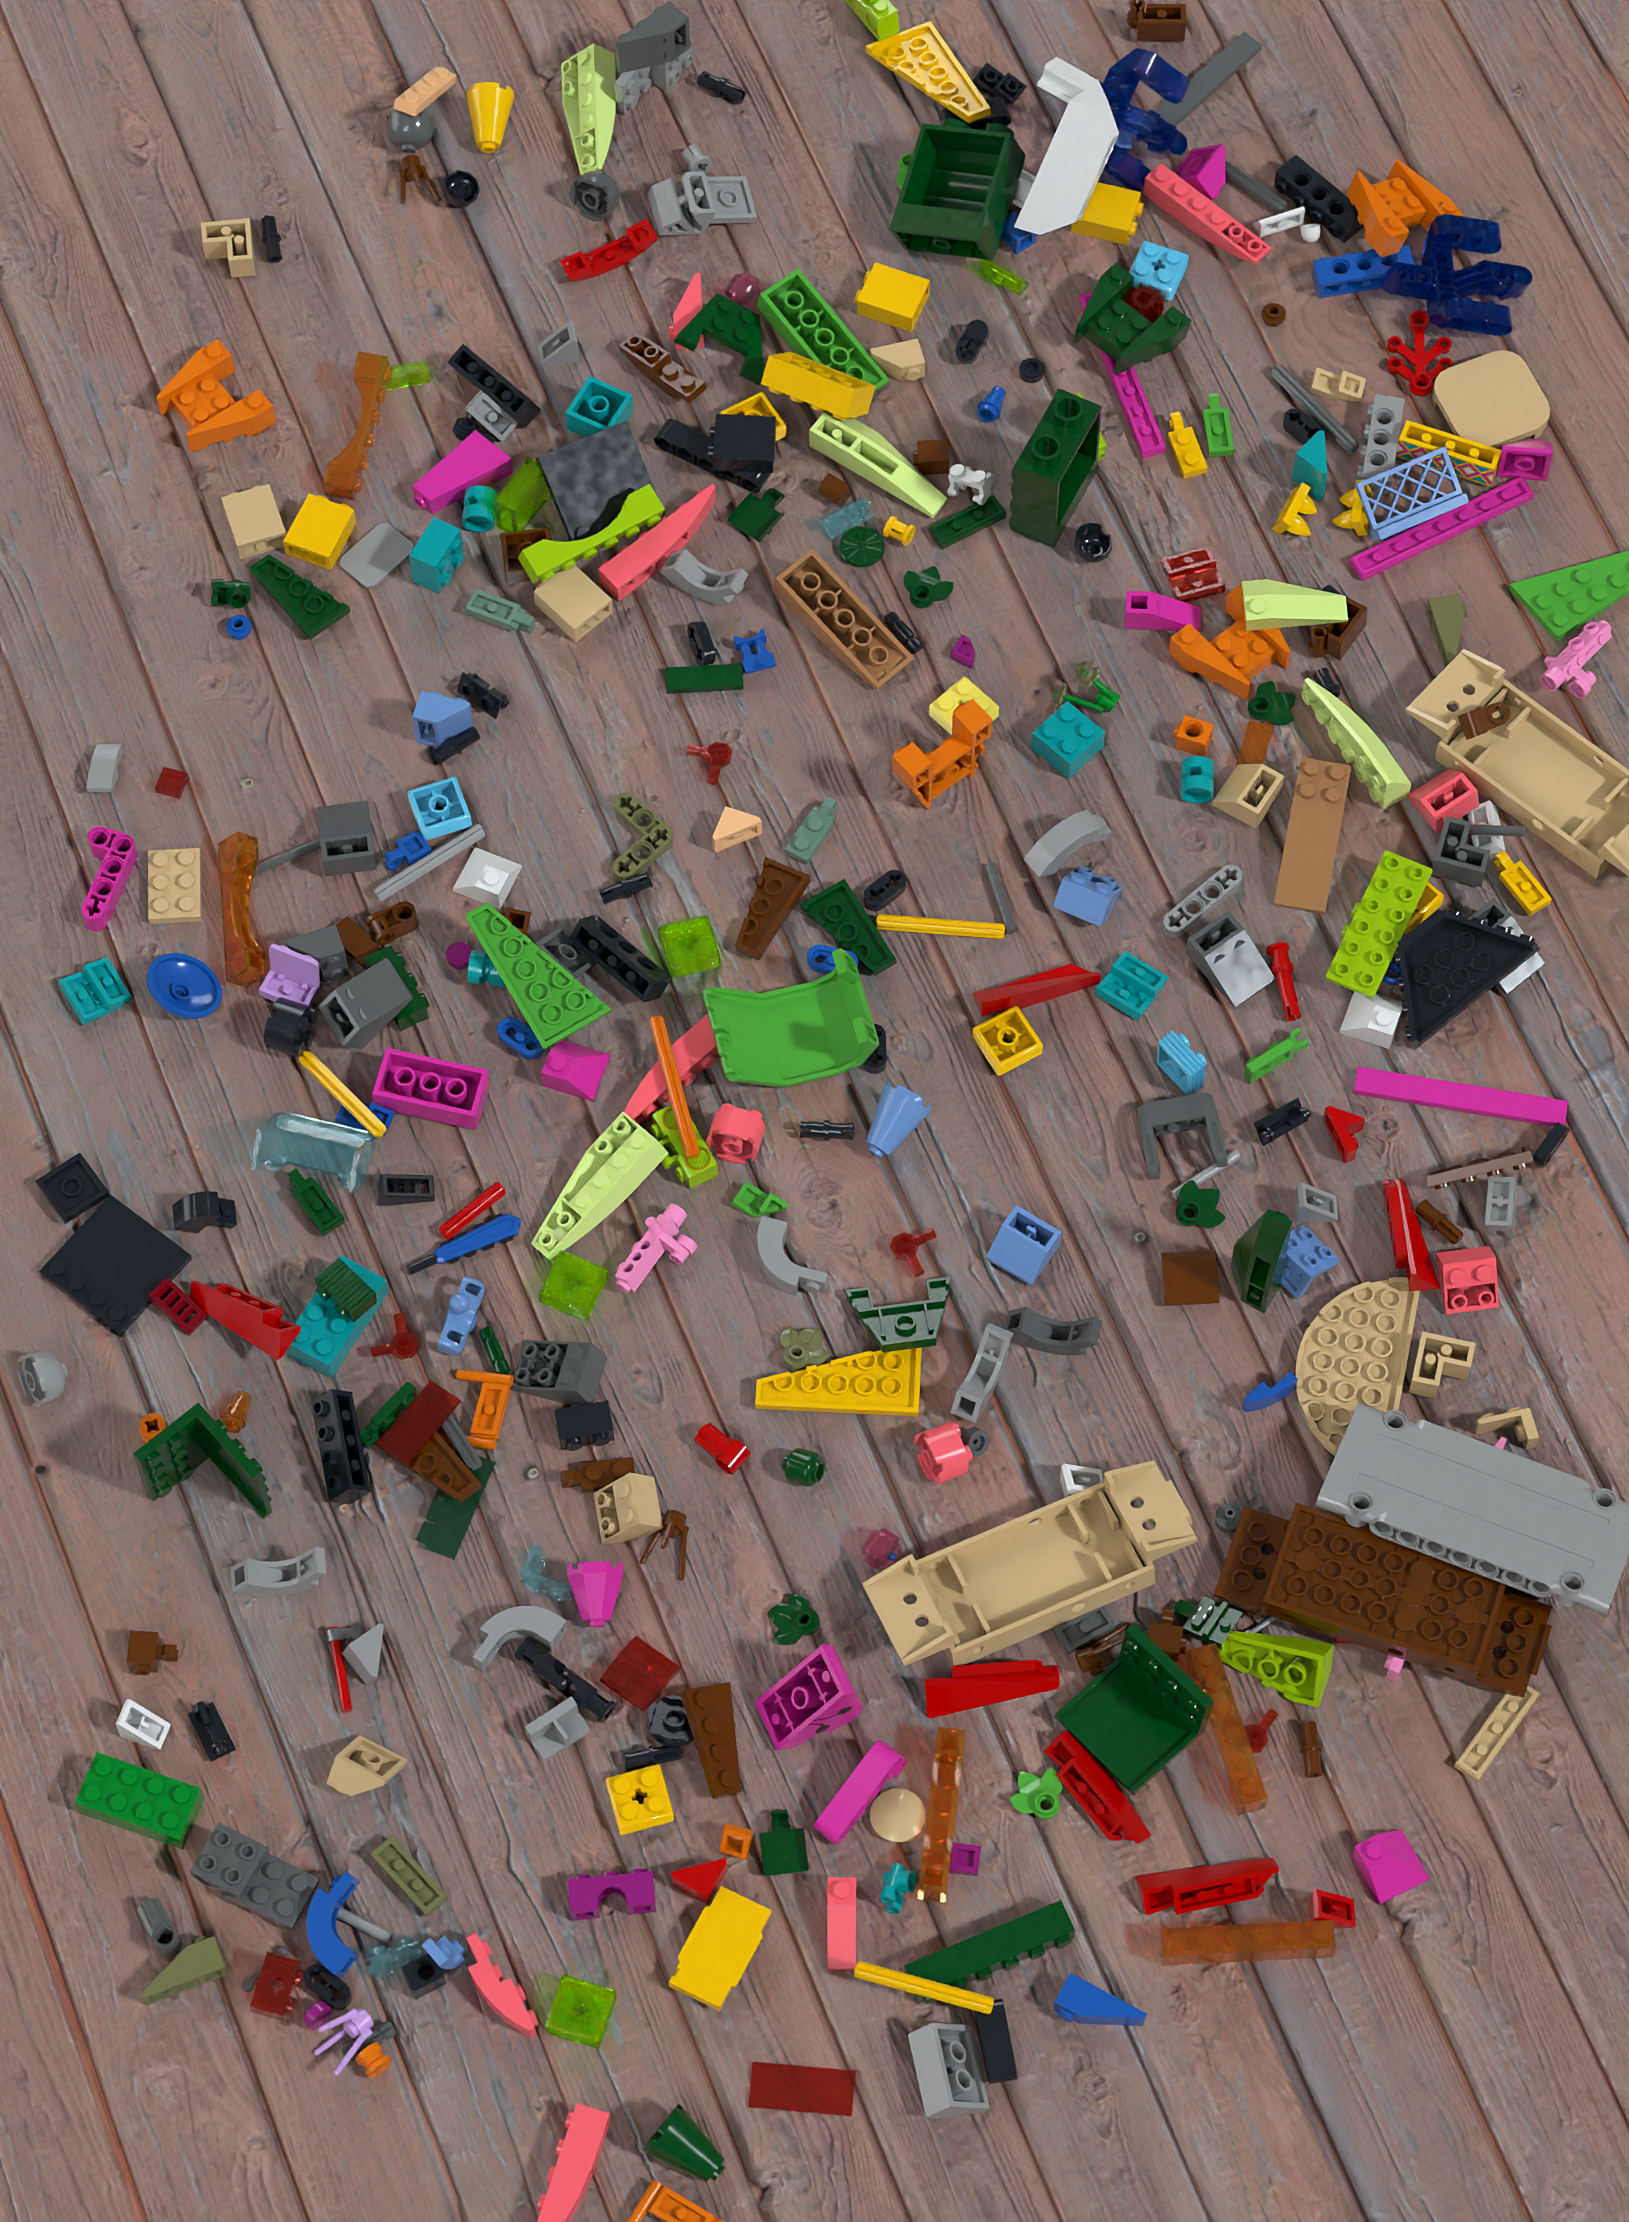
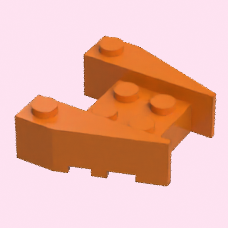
[1346,159,1464,257]
[156,339,276,452]
[1169,580,1291,700]
[892,699,993,810]

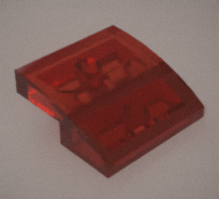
[1160,545,1225,603]
[600,1636,680,1712]

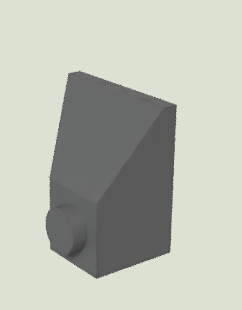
[535,925,597,979]

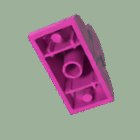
[755,1644,863,1751]

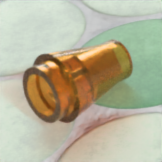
[220,1391,252,1433]

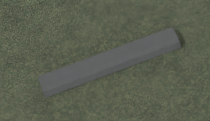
[1148,32,1262,136]

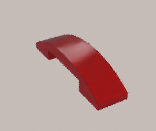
[560,219,658,282]

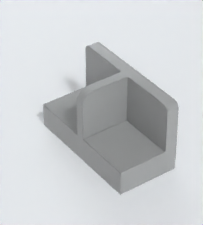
[525,1696,590,1761]

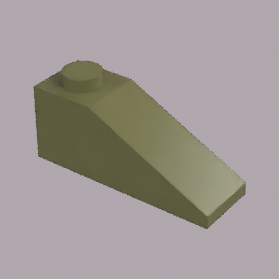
[1426,593,1467,668]
[142,1936,228,2006]

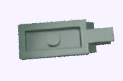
[464,589,535,633]
[785,797,837,865]

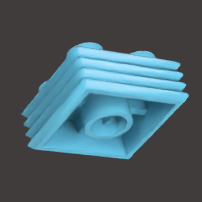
[1129,241,1189,301]
[407,777,472,841]
[1157,1030,1207,1096]

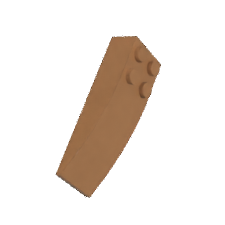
[771,548,914,690]
[1274,757,1352,915]

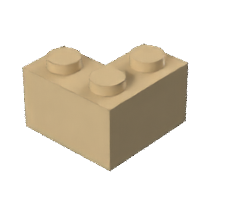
[201,218,256,278]
[1409,1331,1476,1399]

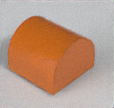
[719,1823,754,1860]

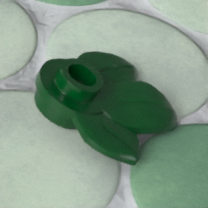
[903,566,954,609]
[1248,681,1296,726]
[1175,1180,1226,1228]
[767,1594,820,1645]

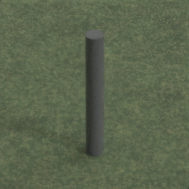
[1469,824,1526,837]
[247,838,321,877]
[985,863,1016,934]

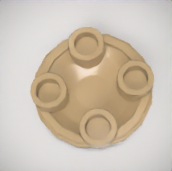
[870,1788,926,1842]

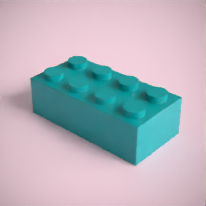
[286,1255,389,1378]

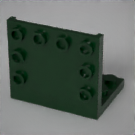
[133,1402,272,1519]
[1055,1623,1214,1796]

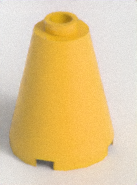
[466,82,514,153]

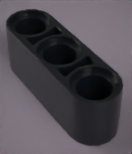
[938,96,1012,130]
[974,1998,1017,2084]

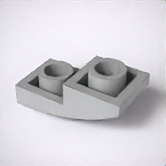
[87,744,123,793]

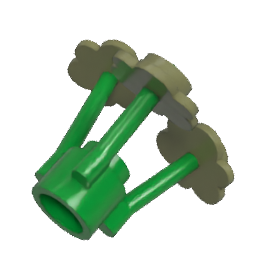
[1053,658,1120,714]

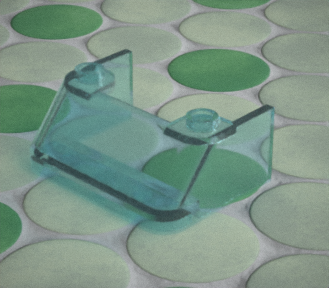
[250,1112,377,1194]

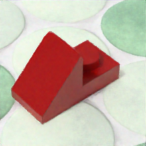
[1323,1106,1365,1163]

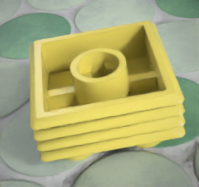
[929,676,999,735]

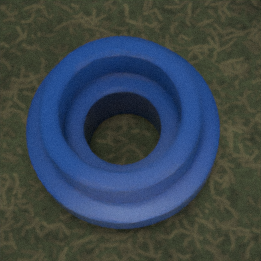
[226,615,252,640]

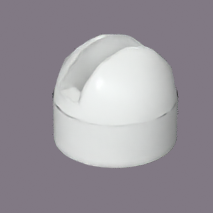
[1300,224,1320,243]

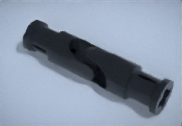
[514,1638,616,1723]

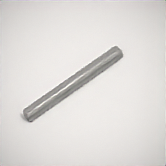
[373,824,485,901]

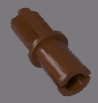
[1415,1199,1464,1244]
[1300,1720,1323,1778]

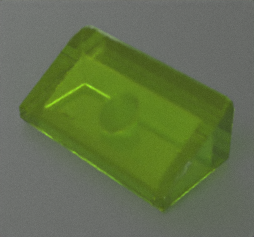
[980,259,1030,296]
[378,360,431,391]

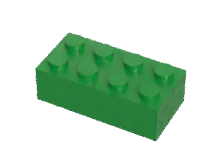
[75,1752,205,1850]

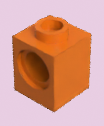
[1173,715,1214,757]

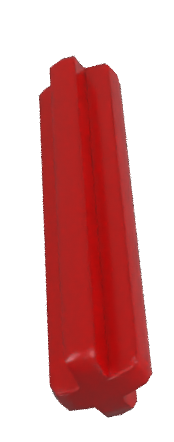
[439,1182,506,1240]

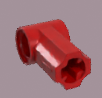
[694,1422,751,1475]

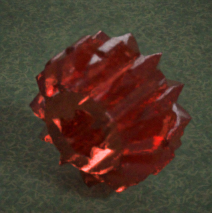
[1123,283,1164,322]

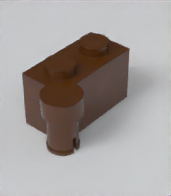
[1127,0,1186,41]
[1308,597,1367,660]

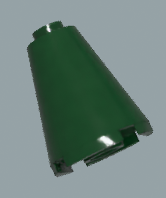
[643,2104,725,2182]

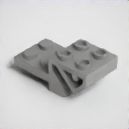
[615,28,694,116]
[648,171,757,235]

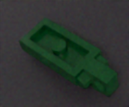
[287,1168,345,1237]
[360,1382,416,1450]

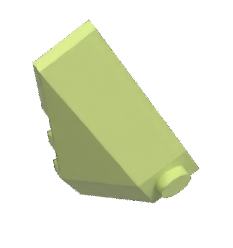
[1241,579,1348,631]

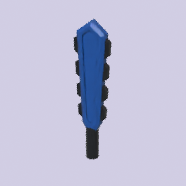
[407,1213,521,1275]

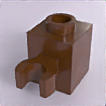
[1148,1607,1187,1663]
[127,1631,179,1676]

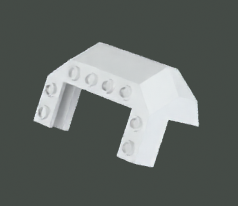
[1012,57,1119,235]

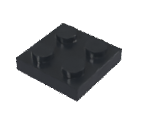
[35,1153,110,1224]

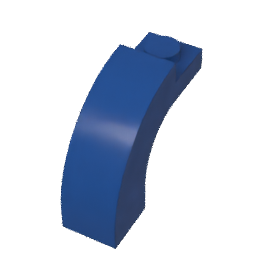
[306,1872,360,1978]

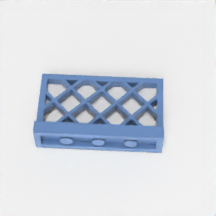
[1355,446,1469,540]

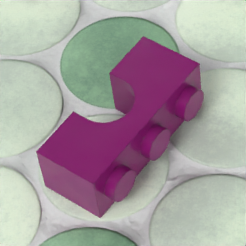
[567,1868,657,1921]

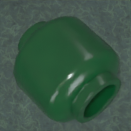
[782,1448,825,1487]

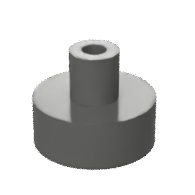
[961,1427,989,1457]
[1215,1504,1242,1533]

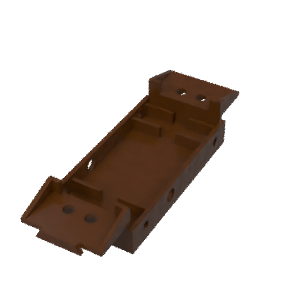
[1214,1503,1552,1698]

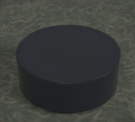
[1019,358,1044,383]

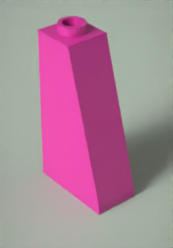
[413,430,513,514]

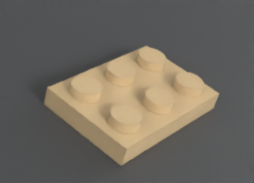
[148,848,202,924]

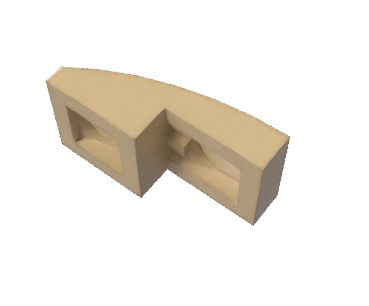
[1309,367,1366,401]

